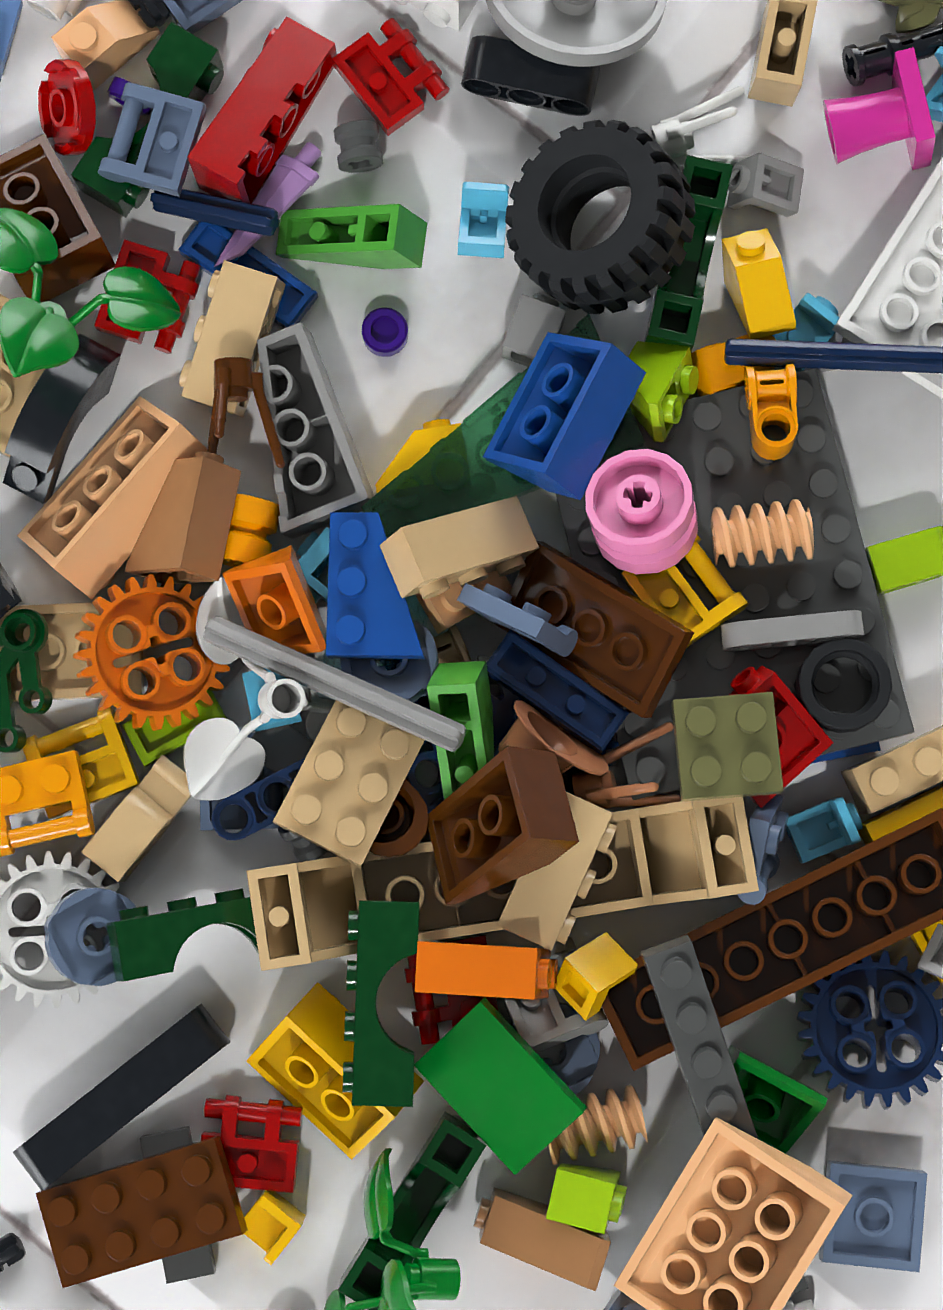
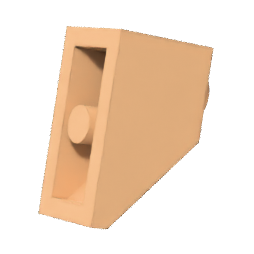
[51,0,161,91]

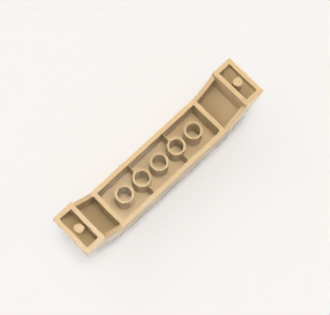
[246,797,759,971]

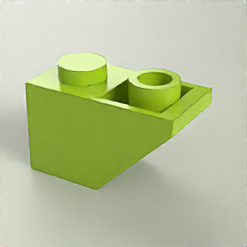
[628,341,699,442]
[546,1163,627,1234]

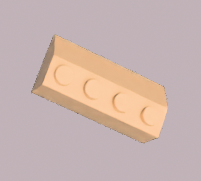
[17,396,208,600]

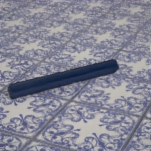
[724,338,943,374]

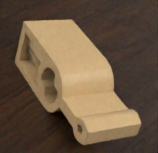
[81,755,192,882]

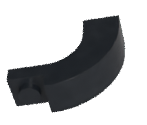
[3,334,121,504]

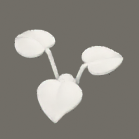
[183,577,335,801]

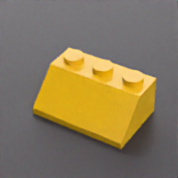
[247,982,424,1160]

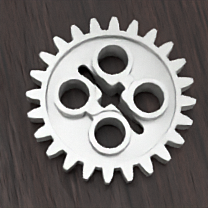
[0,851,120,1008]

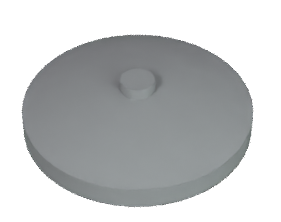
[486,0,667,67]

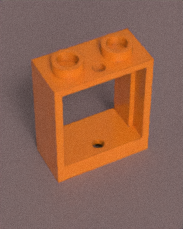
[415,941,558,1000]

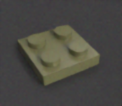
[671,692,784,802]

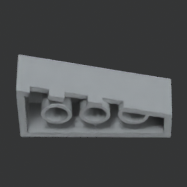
[257,322,378,539]

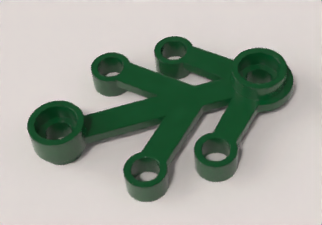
[0,609,52,753]

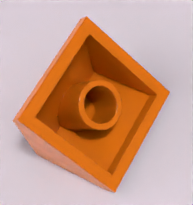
[222,545,326,654]

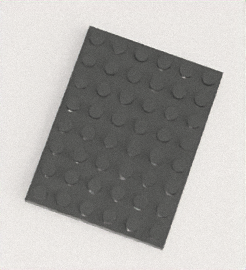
[555,368,915,800]

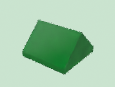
[728,1045,828,1154]

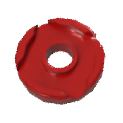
[38,59,96,156]

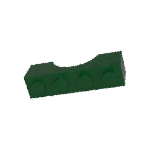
[71,22,224,218]
[644,155,733,351]
[107,888,259,982]
[343,900,419,1107]
[338,1111,487,1310]

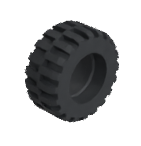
[505,120,696,314]

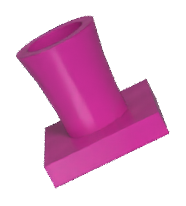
[823,47,936,171]

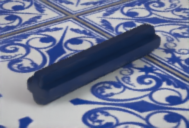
[150,189,280,237]

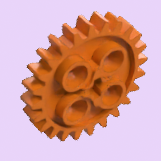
[73,574,230,731]

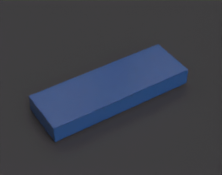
[178,221,318,329]

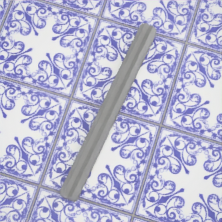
[203,616,466,752]

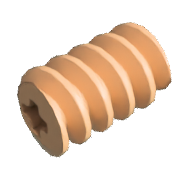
[711,499,814,568]
[548,1085,648,1165]

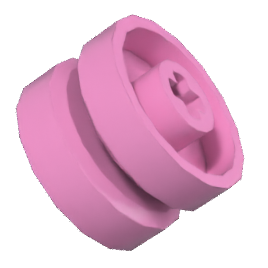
[585,449,698,574]

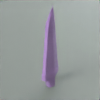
[214,142,321,267]

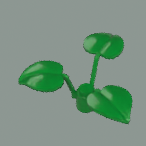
[0,208,181,378]
[324,1148,461,1310]

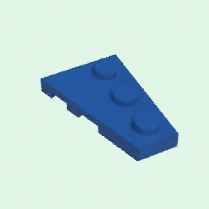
[326,512,425,659]

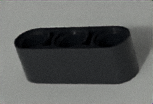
[461,35,600,116]

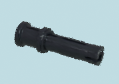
[842,23,943,87]

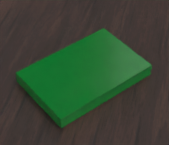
[414,997,587,1175]

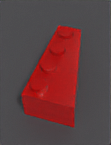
[187,17,337,204]

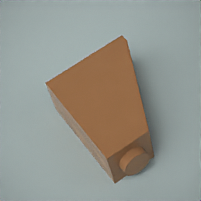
[125,452,241,584]
[473,1187,611,1291]

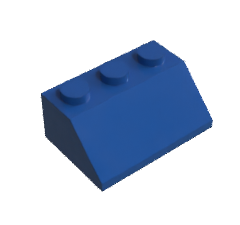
[483,332,646,500]

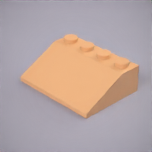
[614,1117,853,1310]

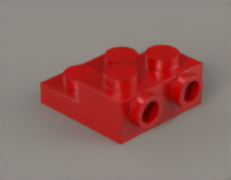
[729,665,833,808]

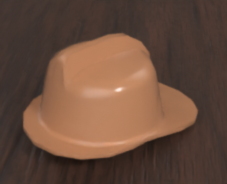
[498,700,609,776]

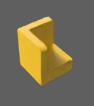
[556,932,637,1021]
[244,1190,306,1265]

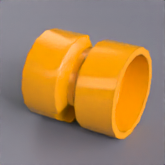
[222,493,280,567]

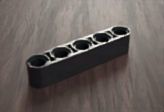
[12,1003,231,1191]

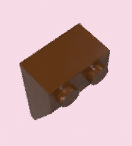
[0,133,115,302]
[428,746,579,905]

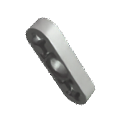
[720,610,864,651]

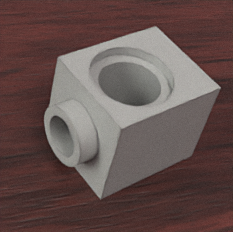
[502,294,566,367]

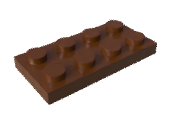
[494,541,694,718]
[36,1135,248,1288]

